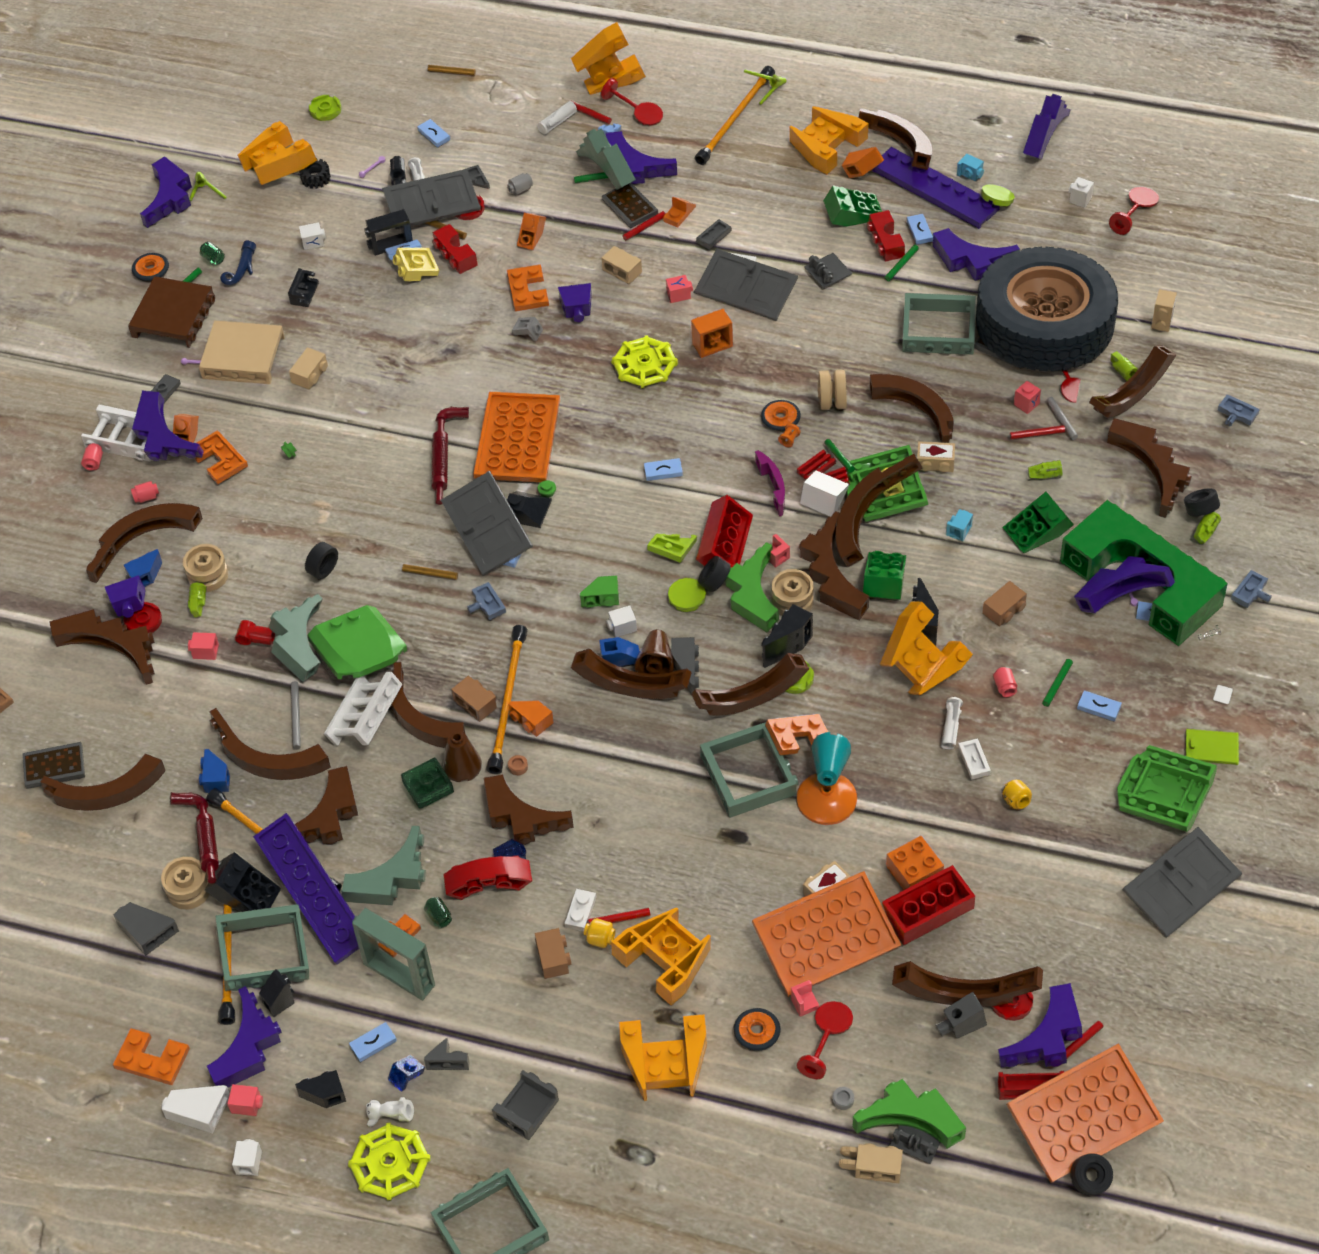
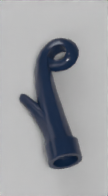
[220,240,256,285]

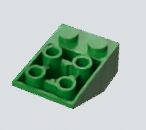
[823,186,882,227]
[1002,491,1074,553]
[863,551,907,600]

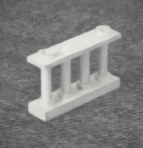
[81,404,151,462]
[324,672,402,746]

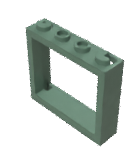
[902,293,976,355]
[700,722,799,818]
[215,904,309,991]
[352,908,435,1001]
[430,1168,549,1254]

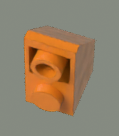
[842,147,884,178]
[517,212,546,250]
[173,414,199,443]
[508,701,554,737]

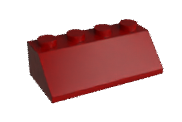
[696,495,753,568]
[882,865,975,945]

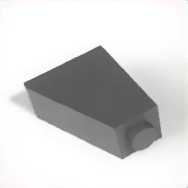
[113,902,179,956]

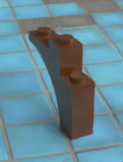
[295,766,358,845]
[484,774,574,845]

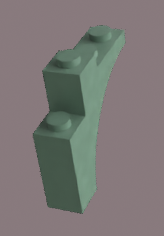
[576,128,636,190]
[269,594,323,682]
[341,826,426,905]

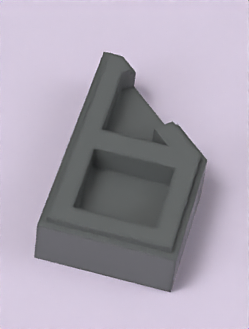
[466,165,490,189]

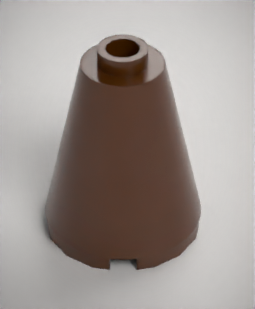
[635,629,674,674]
[442,731,482,782]

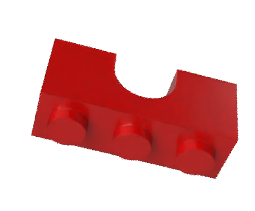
[867,210,905,262]
[432,224,478,274]

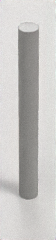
[291,681,301,750]

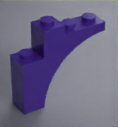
[1023,93,1071,159]
[606,131,677,184]
[140,156,192,228]
[932,228,1020,281]
[132,390,204,461]
[1074,556,1175,613]
[998,983,1083,1068]
[206,986,282,1088]

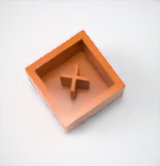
[691,309,733,358]
[886,836,944,890]

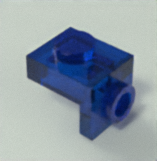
[493,839,527,859]
[388,1054,425,1091]

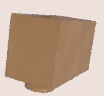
[982,581,1027,627]
[451,675,497,722]
[535,928,572,979]

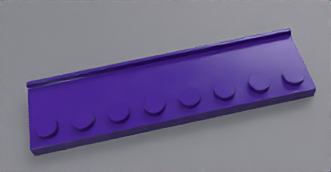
[872,147,1000,229]

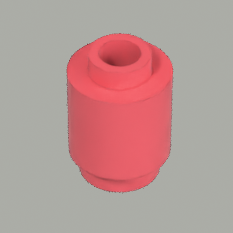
[81,443,103,471]
[131,481,159,503]
[993,667,1017,697]

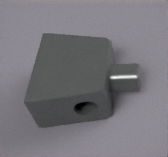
[936,992,987,1038]

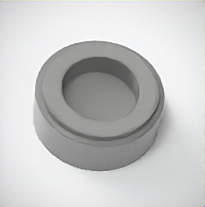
[832,1087,854,1110]

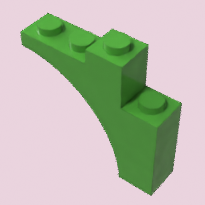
[725,542,779,632]
[852,1079,966,1149]

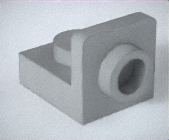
[512,317,543,341]

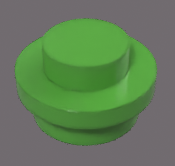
[281,441,297,459]
[538,480,556,498]

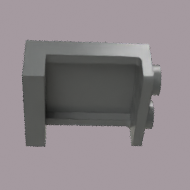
[492,1070,559,1140]

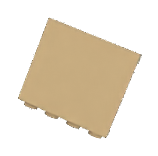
[199,320,285,384]

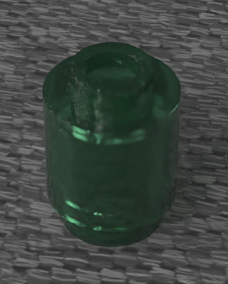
[199,241,225,265]
[424,897,452,928]

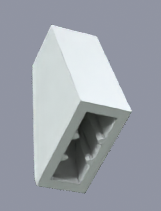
[162,1085,230,1134]

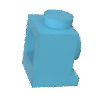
[957,154,984,181]
[946,509,973,541]

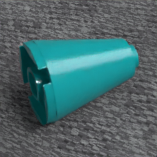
[811,732,851,786]

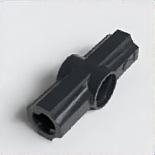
[390,156,406,186]

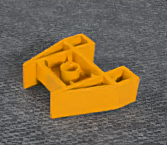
[571,22,646,95]
[789,106,869,175]
[237,121,317,185]
[880,601,973,695]
[611,907,711,1006]
[619,1014,707,1101]

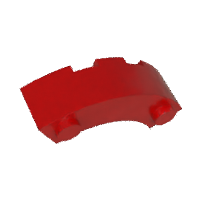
[443,856,532,900]

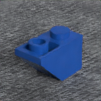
[124,549,163,587]
[599,637,640,666]
[199,749,230,793]

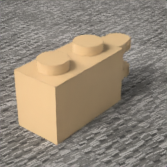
[838,1143,903,1183]

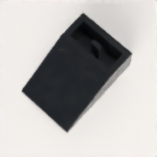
[912,578,939,646]
[761,604,813,668]
[205,852,282,912]

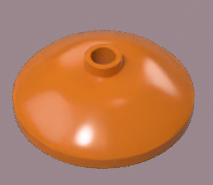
[797,774,857,825]

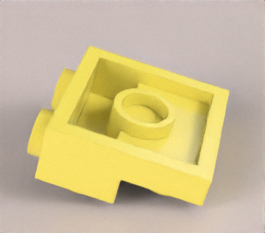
[393,248,439,281]

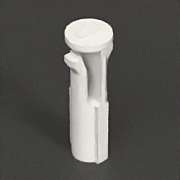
[537,100,577,135]
[408,157,424,181]
[941,697,963,749]

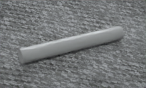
[1047,397,1078,440]

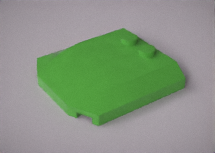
[846,445,929,522]
[307,605,407,679]
[1117,745,1217,832]

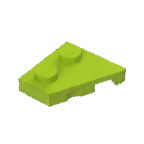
[647,534,697,563]

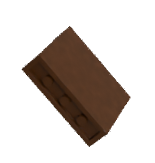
[128,276,215,348]

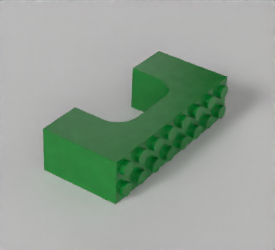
[1060,500,1228,647]

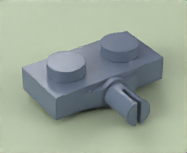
[1217,394,1260,426]
[1231,570,1272,608]
[467,582,506,620]

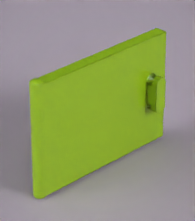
[1186,729,1239,765]

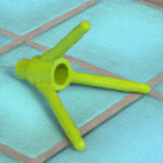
[744,69,787,105]
[189,172,227,201]

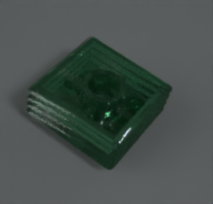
[401,757,454,809]

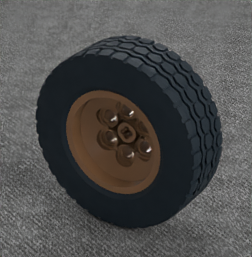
[976,246,1118,371]

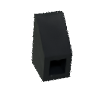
[259,969,295,1017]
[295,1070,346,1108]

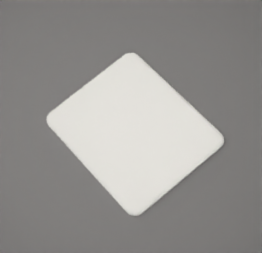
[1213,685,1233,704]

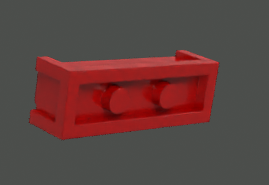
[997,1071,1064,1100]

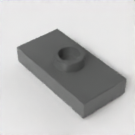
[696,219,732,250]
[151,374,181,403]

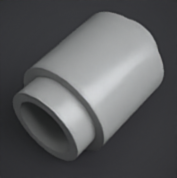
[507,173,533,195]

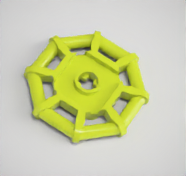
[611,335,678,388]
[348,1123,430,1200]

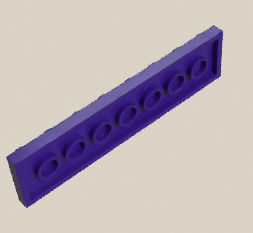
[253,813,359,964]

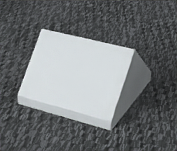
[800,471,849,517]

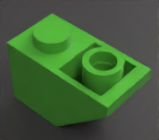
[580,576,619,608]

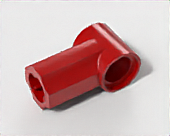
[235,620,275,645]

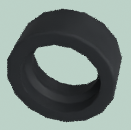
[305,542,338,580]

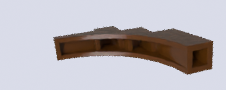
[1107,418,1192,518]
[799,511,869,621]
[49,609,155,685]

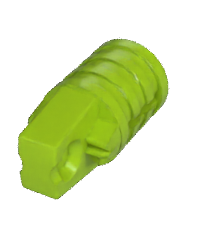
[1110,351,1138,381]
[1028,460,1063,479]
[1193,512,1221,544]
[188,582,207,617]

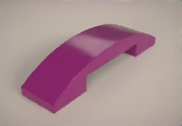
[755,450,785,517]

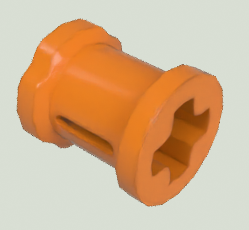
[778,423,801,447]

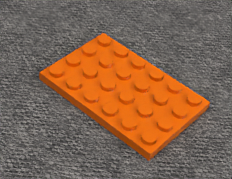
[473,392,560,483]
[752,871,901,997]
[1006,1043,1164,1183]

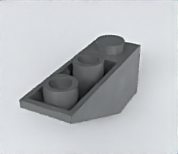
[671,637,699,693]

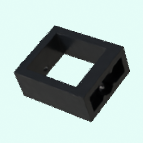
[364,209,413,256]

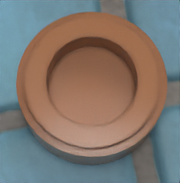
[508,755,528,776]

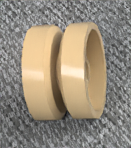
[818,369,847,410]
[183,544,228,592]
[772,569,813,616]
[161,857,210,910]

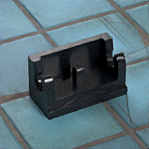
[288,268,319,307]

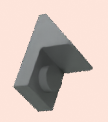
[424,1038,470,1070]

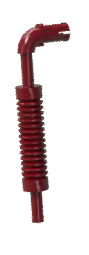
[431,406,469,505]
[170,792,219,884]

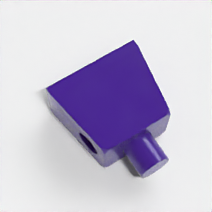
[558,283,592,322]
[105,575,146,618]

